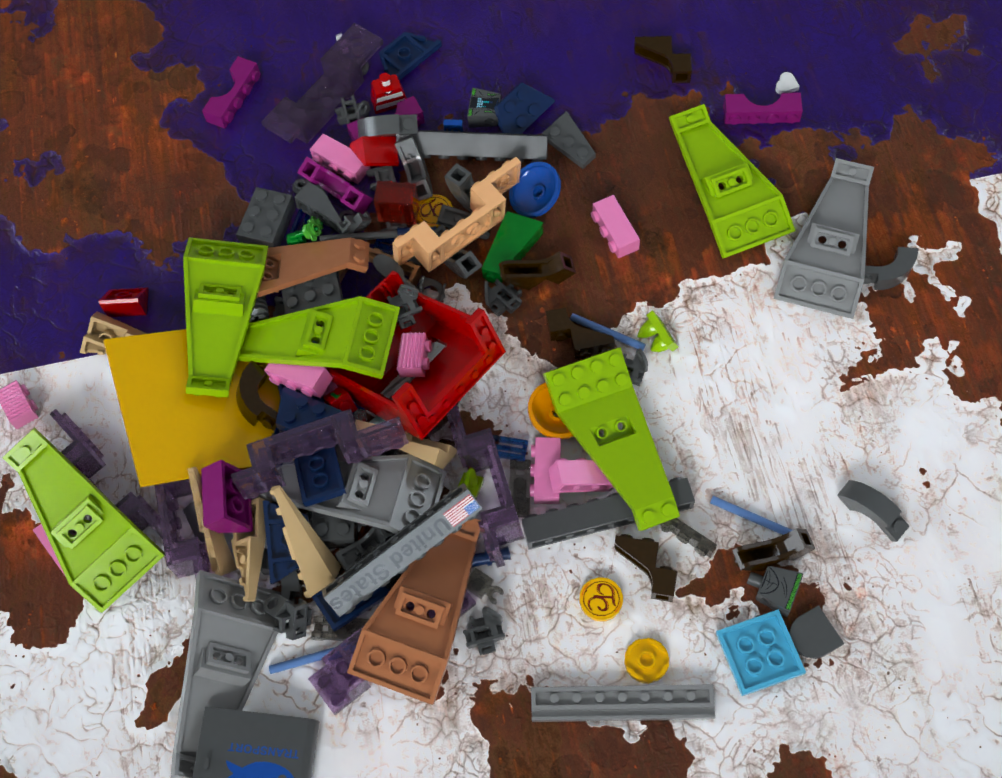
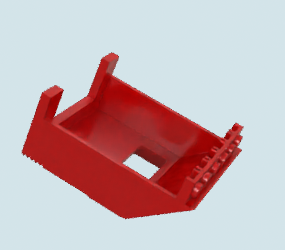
[325,271,506,441]

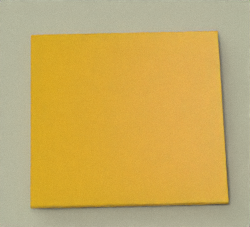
[103,329,294,487]

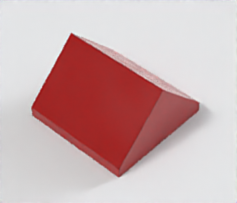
[349,136,399,166]
[99,287,149,317]

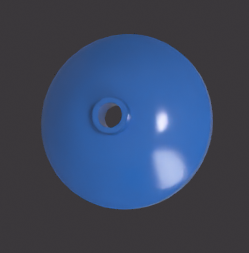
[509,162,561,218]

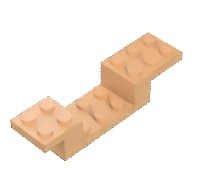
[392,157,521,272]

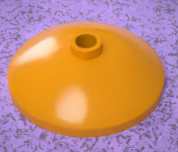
[528,382,573,439]

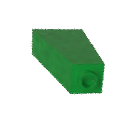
[482,211,543,283]

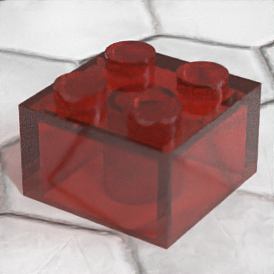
[374,180,420,225]

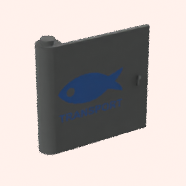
[192,707,320,778]

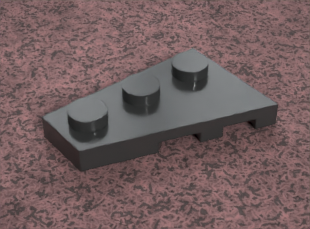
[541,111,596,169]

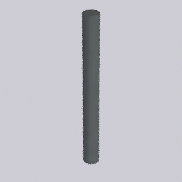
[319,230,397,241]

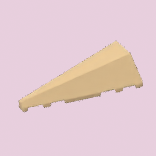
[80,311,147,355]
[347,418,457,469]
[187,467,237,576]
[270,485,341,598]
[231,497,272,602]

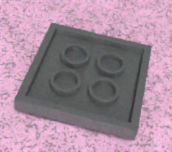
[282,271,344,326]

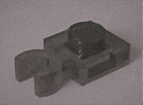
[466,568,504,604]

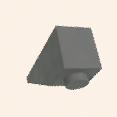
[294,182,342,233]

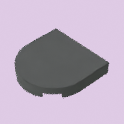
[789,605,844,659]

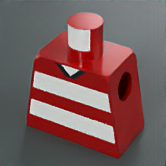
[370,73,407,114]

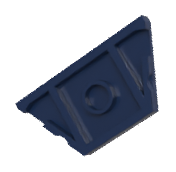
[379,32,442,81]
[494,83,555,134]
[276,387,351,443]
[263,500,309,584]

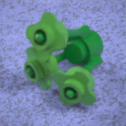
[287,216,324,245]

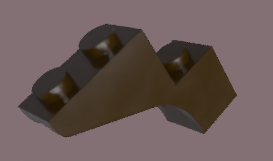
[634,36,692,83]
[499,251,576,291]
[546,308,615,359]
[732,528,815,571]
[614,534,677,602]

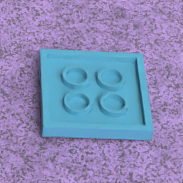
[716,609,806,696]

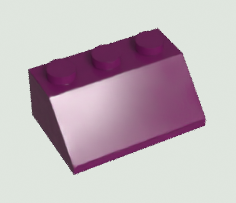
[201,460,253,533]

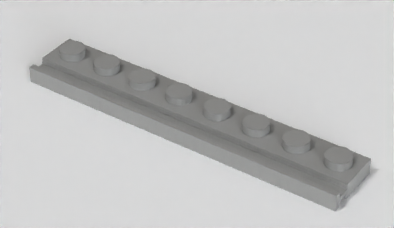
[531,684,716,722]

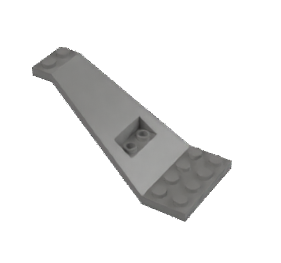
[774,158,874,319]
[246,453,447,534]
[170,570,280,778]

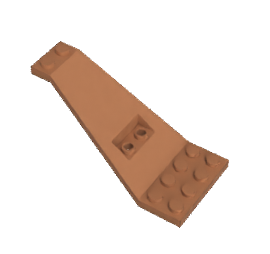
[257,237,370,298]
[347,518,485,705]

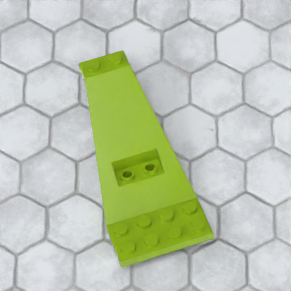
[669,104,796,259]
[183,237,268,397]
[238,296,400,379]
[543,347,680,531]
[2,427,165,613]

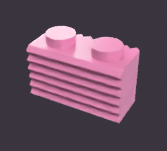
[397,332,432,377]
[0,380,38,429]

